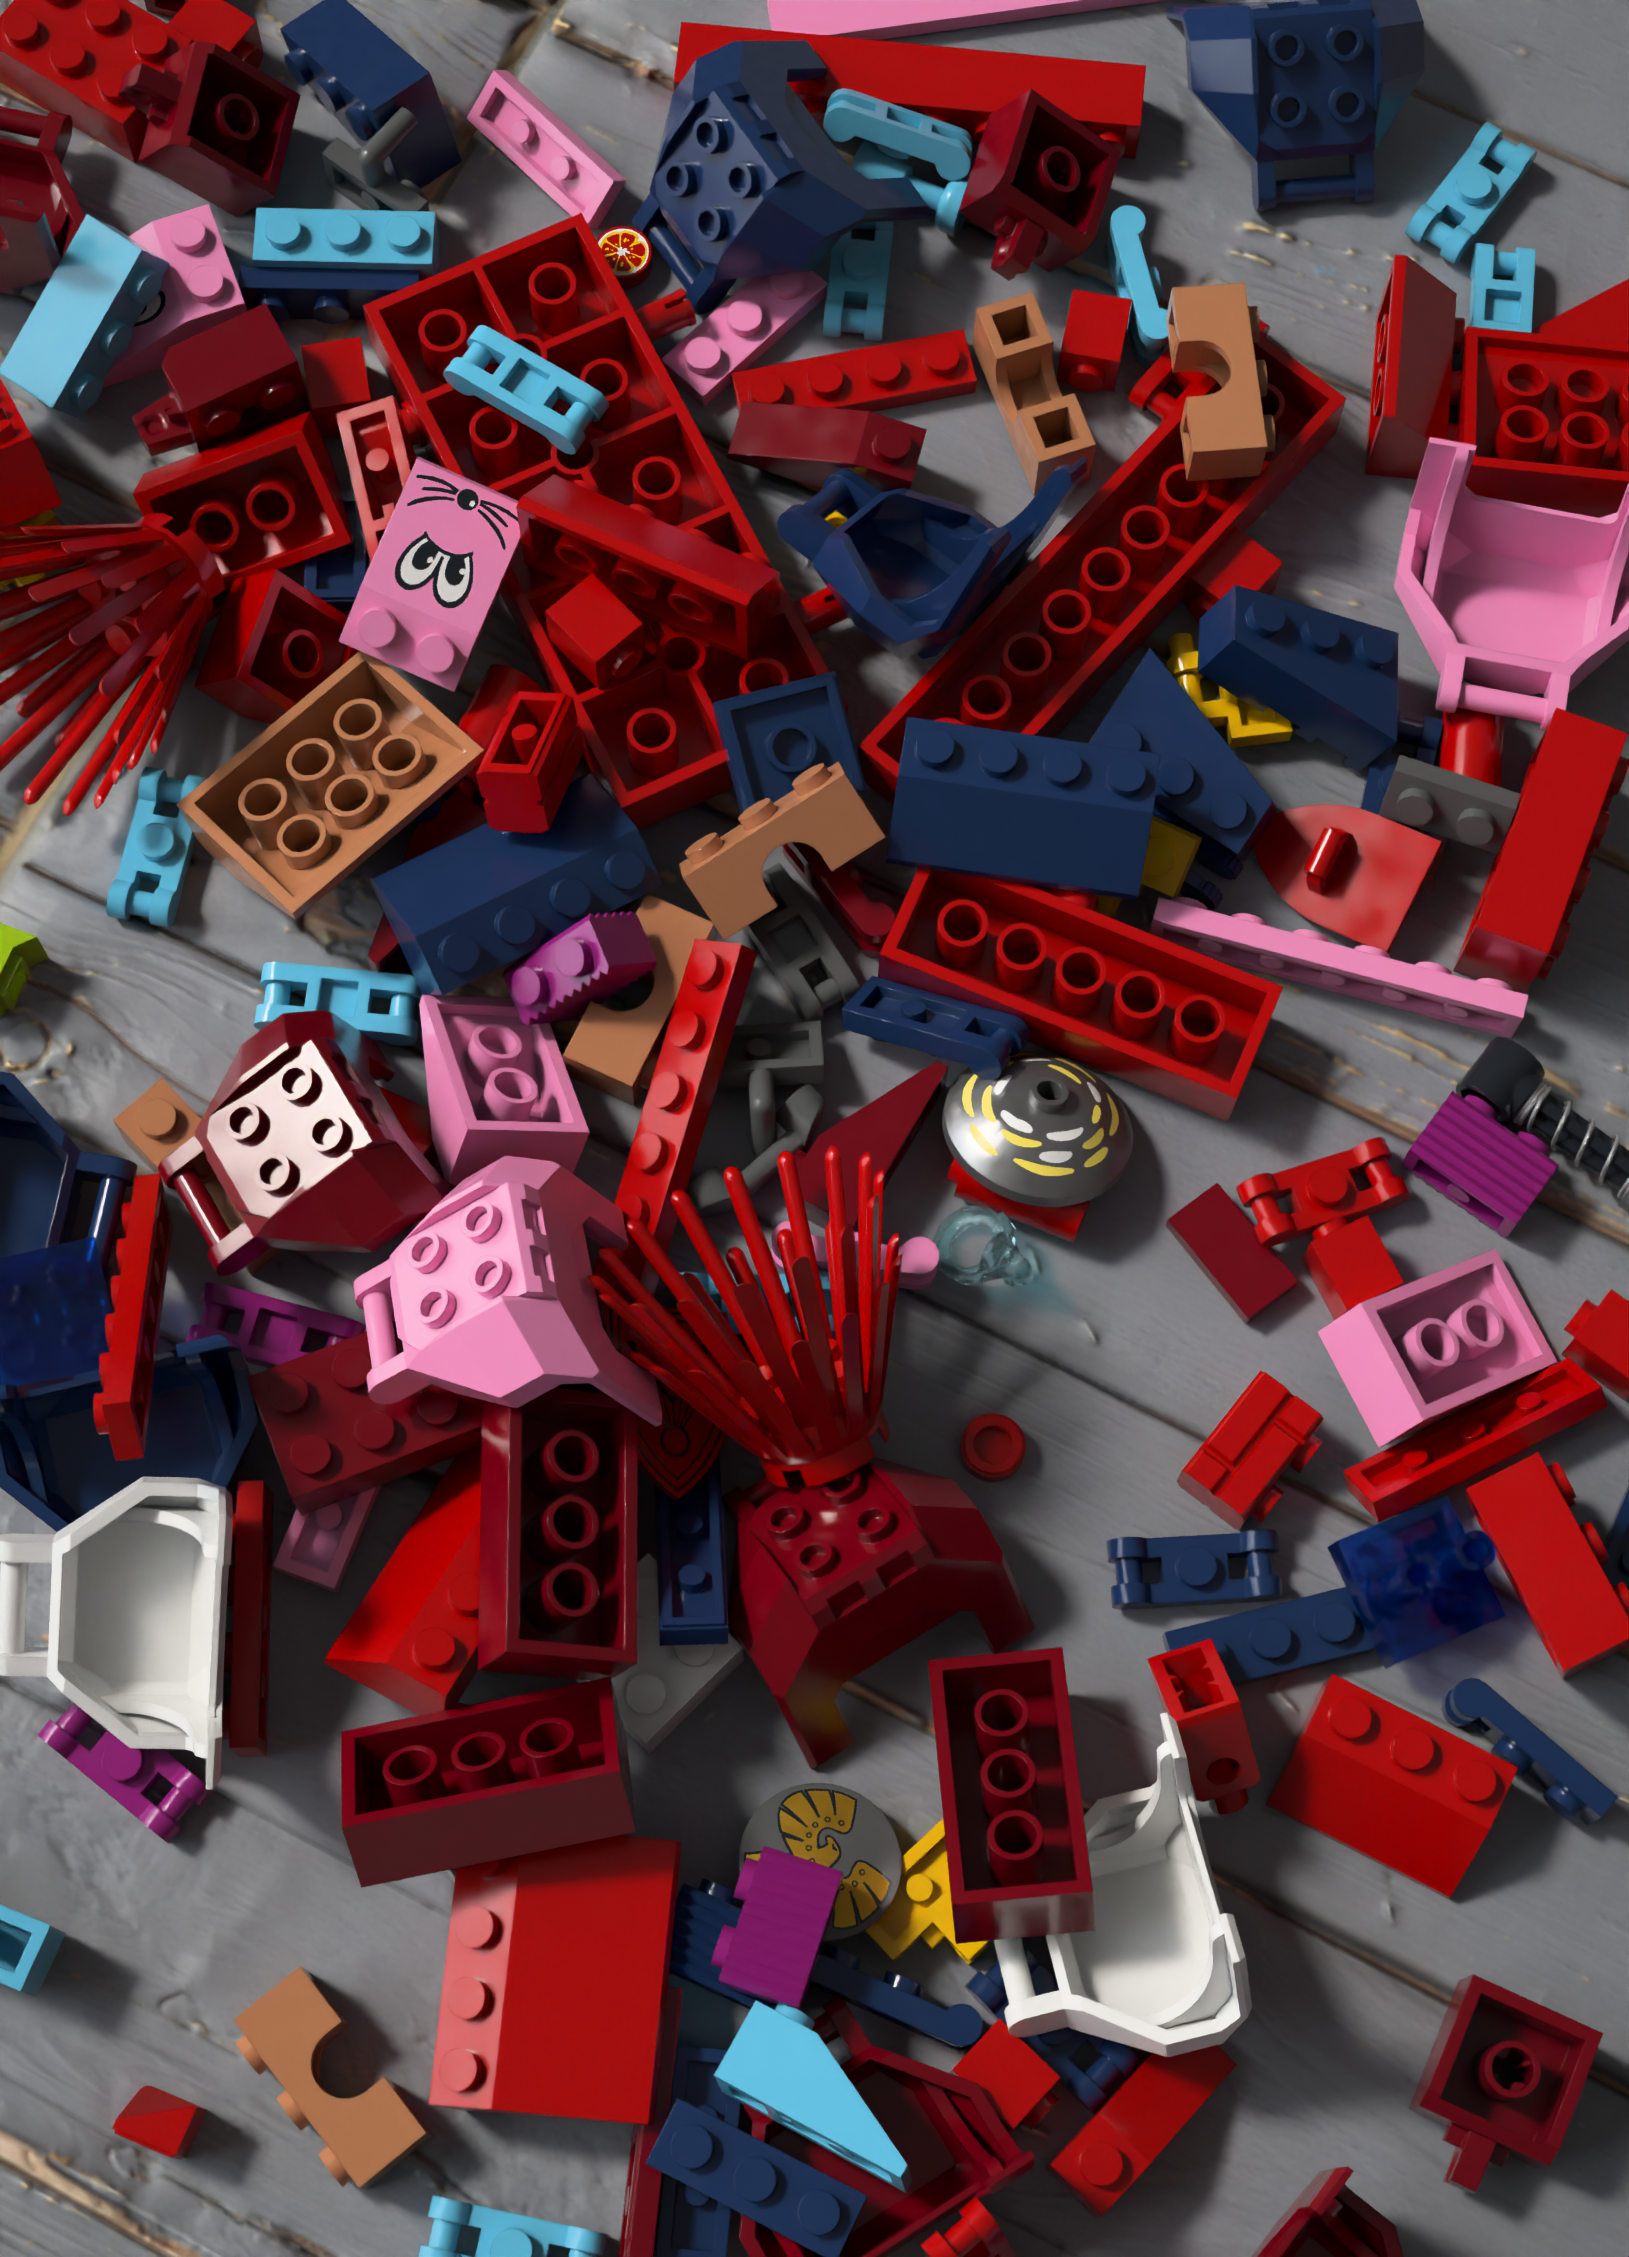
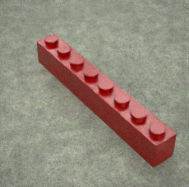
[673,22,1146,159]

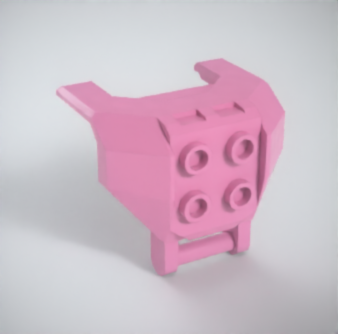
[1394,437,1629,730]
[353,1155,662,1427]

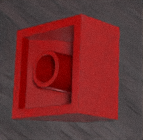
[194,569,359,724]

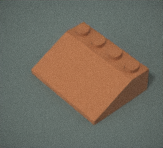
[177,651,486,920]

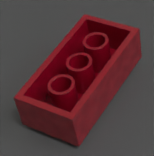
[247,1321,488,1516]
[478,1388,638,1681]
[928,1647,1095,1944]
[341,1677,636,1888]

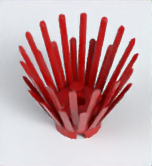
[0,513,225,816]
[588,1146,903,1488]

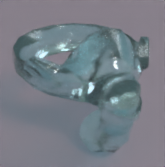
[933,1205,1034,1287]

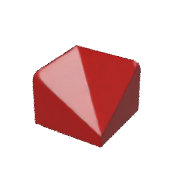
[112,2086,207,2160]

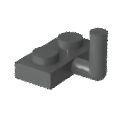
[322,107,429,212]
[1378,755,1521,903]
[716,1021,825,1157]

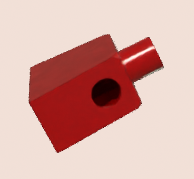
[1147,1638,1261,1814]

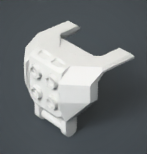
[0,1476,233,1790]
[993,1712,1252,2057]

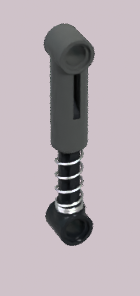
[1456,1037,1629,1214]

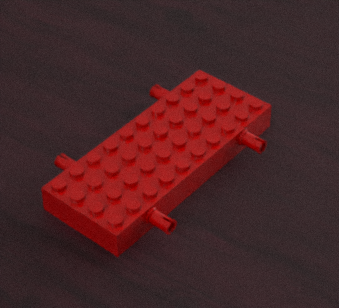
[363,213,850,830]

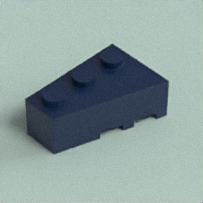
[280,0,462,189]
[1198,585,1399,772]
[1088,648,1279,860]

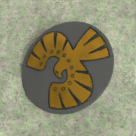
[738,1783,902,1942]

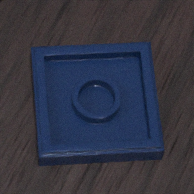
[712,671,868,814]

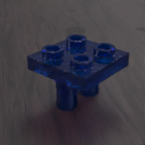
[0,1236,113,1386]
[1328,1495,1506,1669]

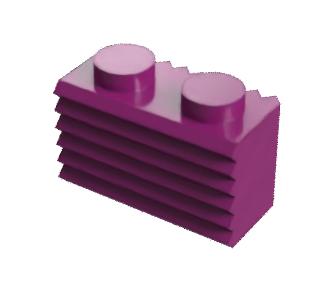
[503,911,657,1025]
[1401,1091,1559,1238]
[711,1846,844,2011]

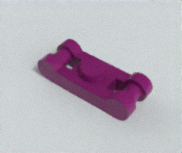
[186,1282,366,1368]
[37,1702,213,1844]

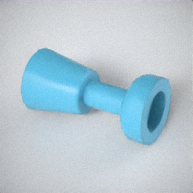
[851,139,969,237]

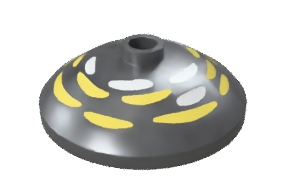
[942,1051,1133,1207]

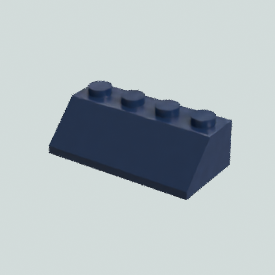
[886,717,1161,900]
[369,773,663,995]

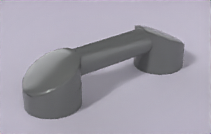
[685,1084,825,1218]

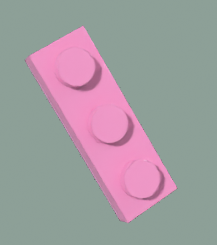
[466,70,627,229]
[661,271,828,408]

